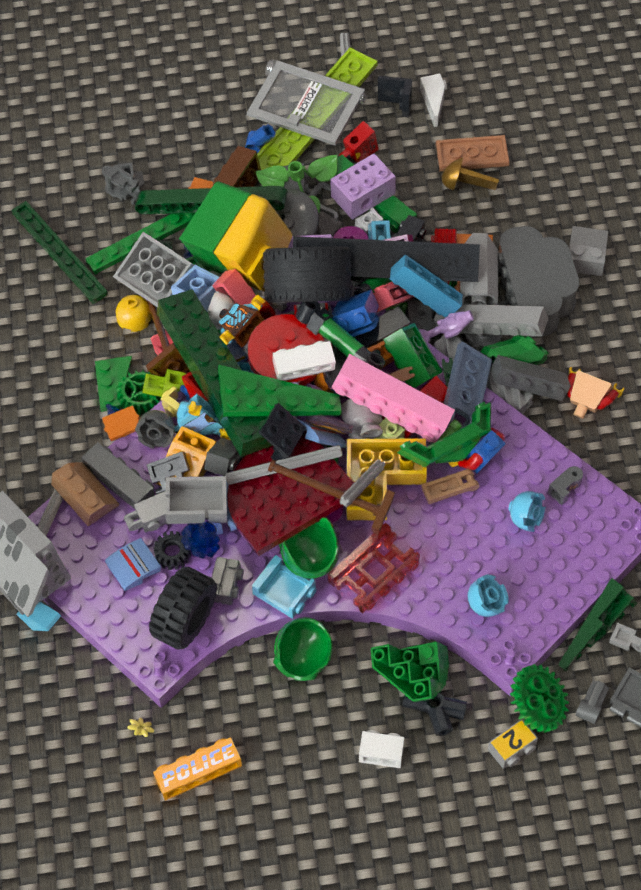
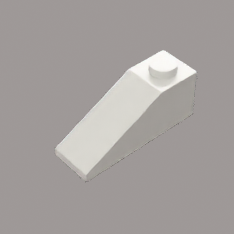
[420,74,447,127]

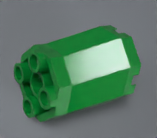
[481,335,549,365]

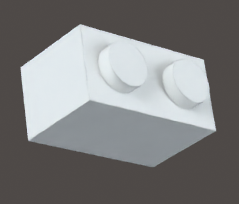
[359,730,404,768]

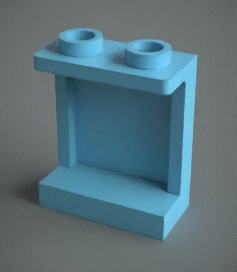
[252,555,317,619]

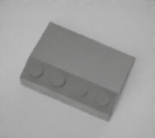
[113,232,194,307]

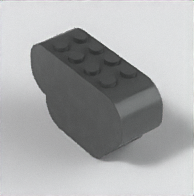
[498,226,579,338]

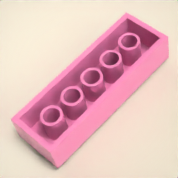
[331,354,455,443]

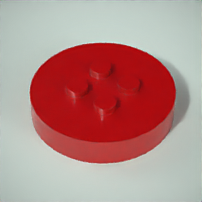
[248,314,324,386]

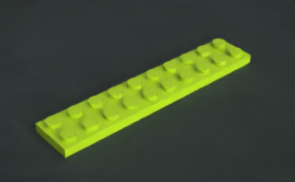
[257,47,378,170]

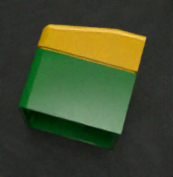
[179,181,292,292]

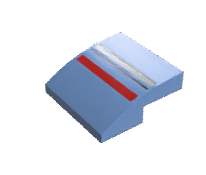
[297,419,346,448]
[105,538,161,591]

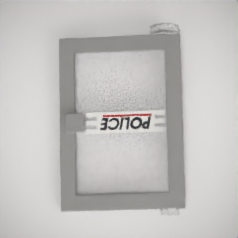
[247,59,367,146]

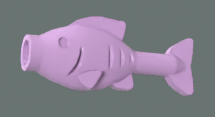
[419,310,474,342]

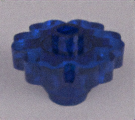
[181,521,220,559]

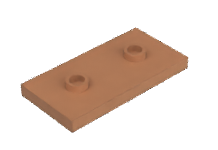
[436,135,509,172]

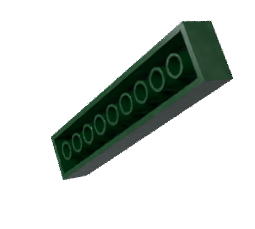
[157,289,273,457]

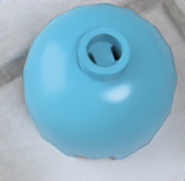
[509,491,546,532]
[467,574,509,617]

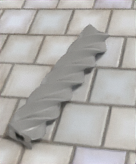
[434,334,534,414]

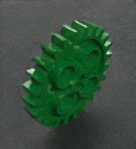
[510,664,569,733]

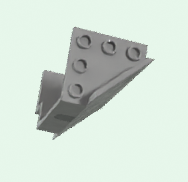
[0,491,71,617]

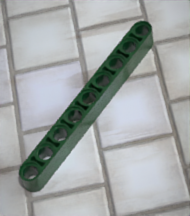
[135,186,288,214]

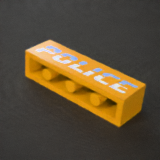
[153,737,242,801]

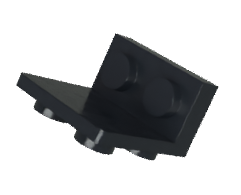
[378,75,412,118]
[259,403,306,461]

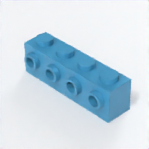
[390,254,463,317]

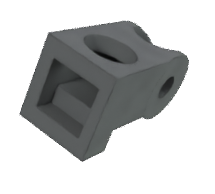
[547,466,583,505]

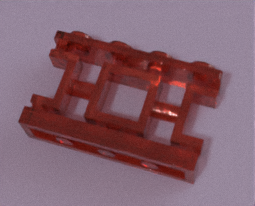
[328,522,420,613]

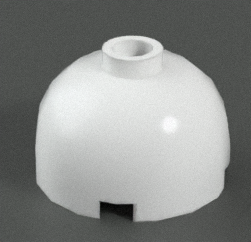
[208,291,234,330]

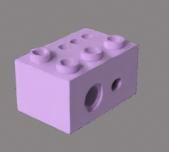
[330,154,395,220]

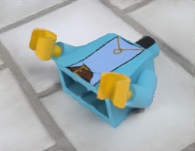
[175,394,230,440]

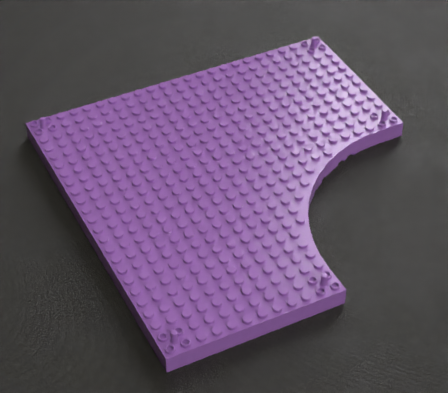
[28,286,641,708]

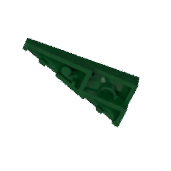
[558,578,637,671]

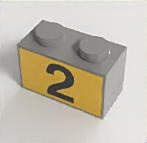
[488,719,538,769]

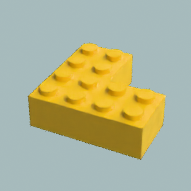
[347,439,427,520]

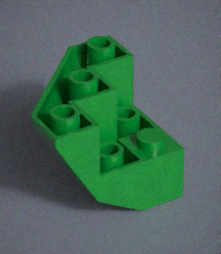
[371,642,449,702]

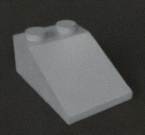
[569,226,608,276]

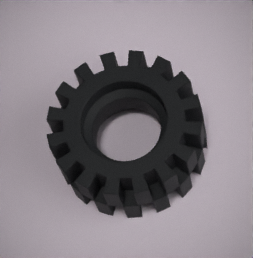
[154,531,191,570]

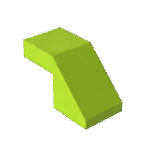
[142,369,186,397]

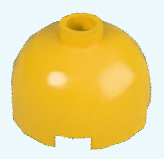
[116,294,152,332]

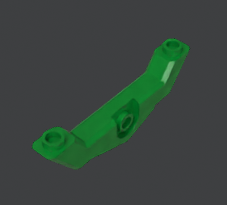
[397,402,491,467]

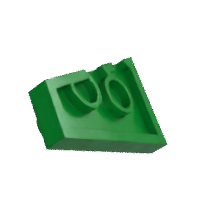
[95,356,132,412]

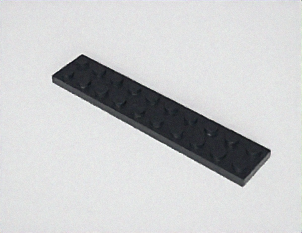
[293,236,480,282]

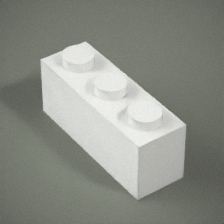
[273,341,336,381]

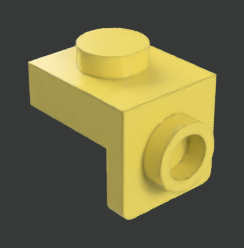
[161,386,180,418]

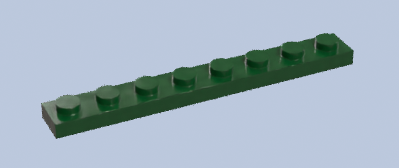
[12,201,108,304]

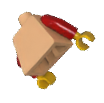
[567,367,624,419]

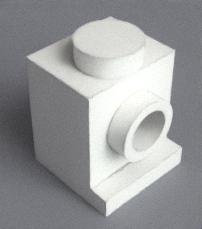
[354,208,383,235]

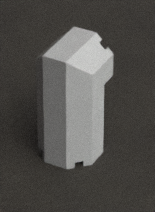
[460,233,498,305]

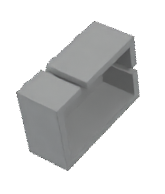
[166,476,227,524]

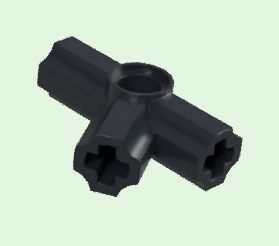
[402,693,467,736]

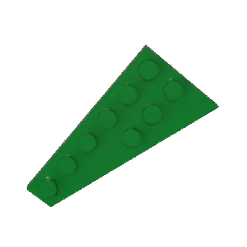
[218,365,342,417]

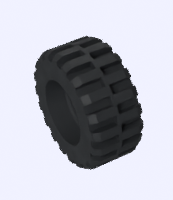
[149,567,218,650]

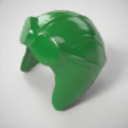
[279,518,339,579]
[273,617,333,681]

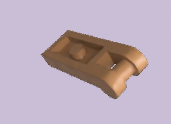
[421,469,480,504]

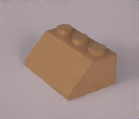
[51,462,119,526]

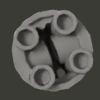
[341,399,383,439]

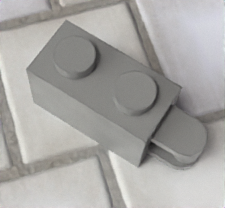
[124,491,171,533]

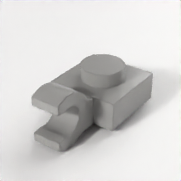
[609,623,641,653]

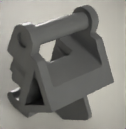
[102,163,144,205]

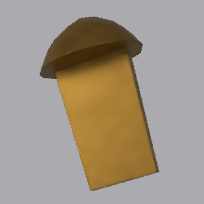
[442,157,499,190]

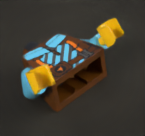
[219,294,266,348]

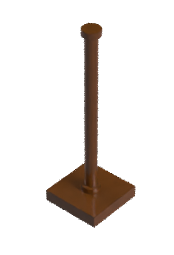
[146,300,190,377]
[268,460,395,535]

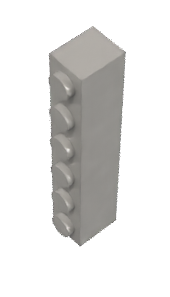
[434,304,548,336]

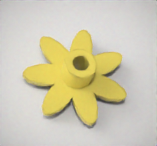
[127,718,154,737]

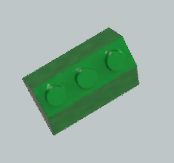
[383,323,443,388]

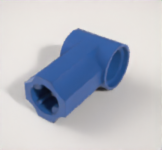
[245,124,276,153]

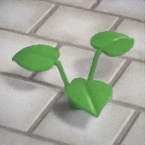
[256,155,338,213]

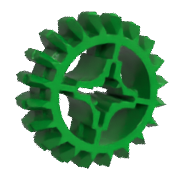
[116,369,162,417]

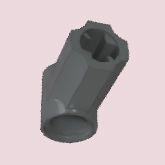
[575,681,609,724]

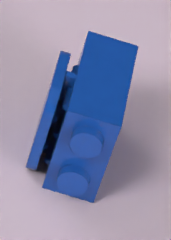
[332,290,379,337]

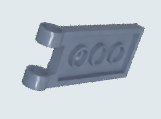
[444,341,492,429]

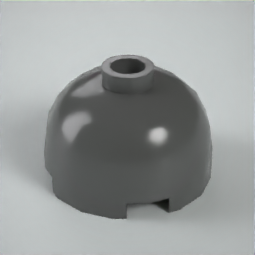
[135,410,175,449]

